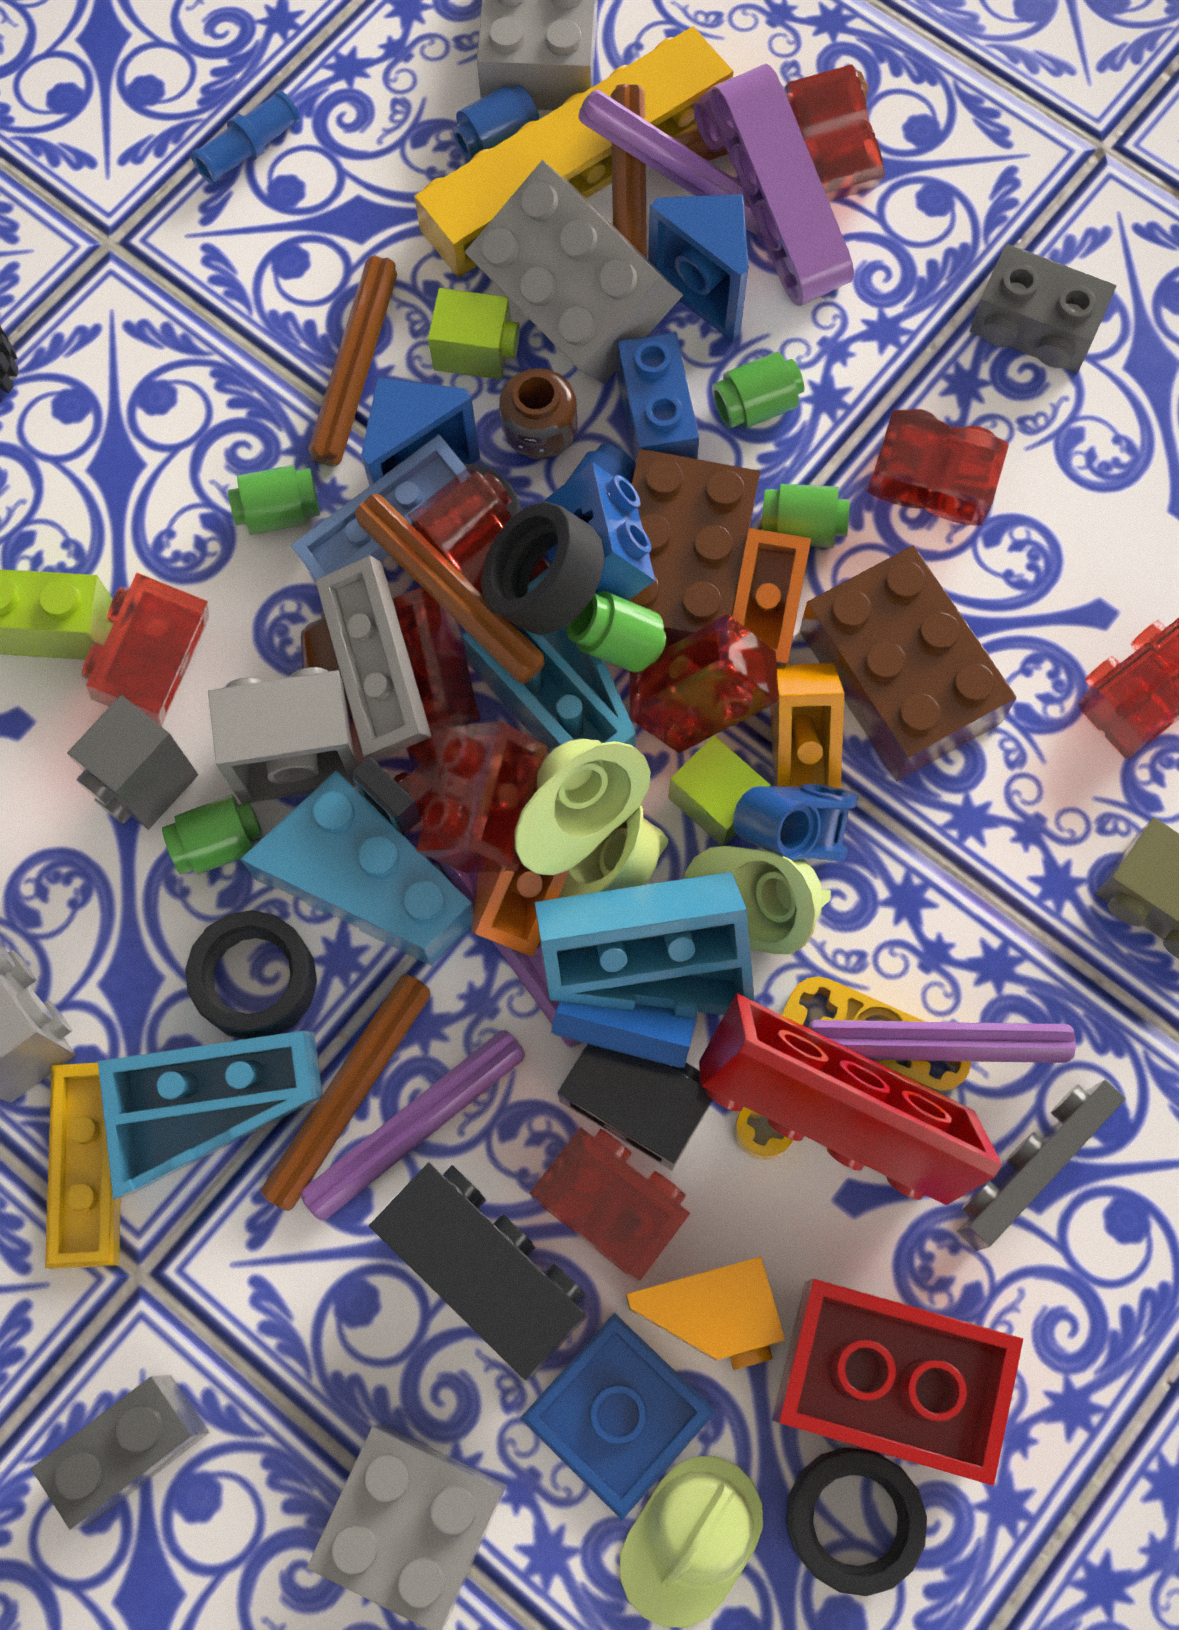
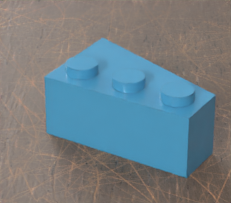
[98,1031,322,1200]

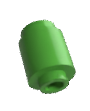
[712,352,805,429]
[228,465,320,535]
[762,484,850,548]
[566,591,666,672]
[162,794,263,875]

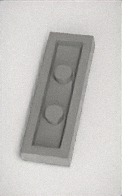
[315,555,431,760]

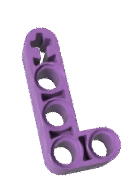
[694,63,854,306]

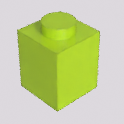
[428,288,520,380]
[668,735,771,846]

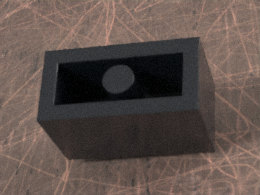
[557,1044,713,1171]

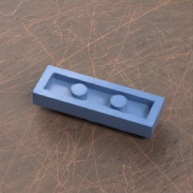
[290,434,479,580]

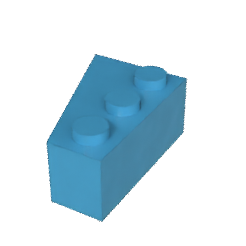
[462,567,636,754]
[240,770,474,966]
[534,872,755,1018]

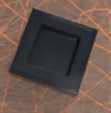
[352,756,421,834]

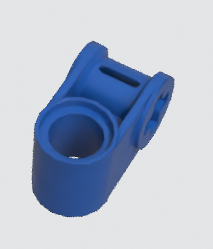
[733,784,858,861]

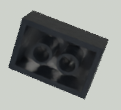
[369,1162,587,1381]

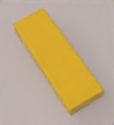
[45,1063,121,1270]

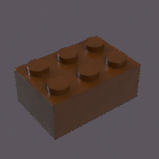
[629,449,760,667]
[799,545,1017,782]

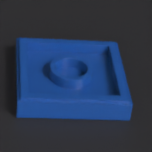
[551,1001,695,1068]
[520,1312,717,1520]

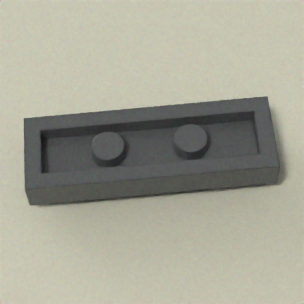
[956,1079,1126,1251]

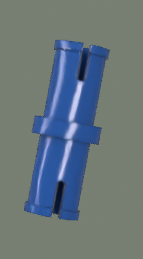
[191,90,300,185]

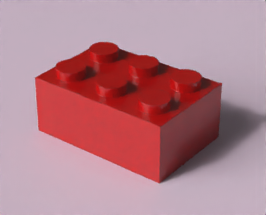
[772,1278,1024,1486]

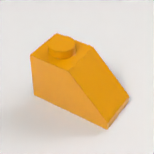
[770,663,845,788]
[626,1256,786,1370]

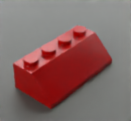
[699,993,1002,1205]

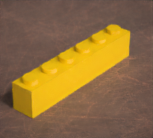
[414,26,734,278]

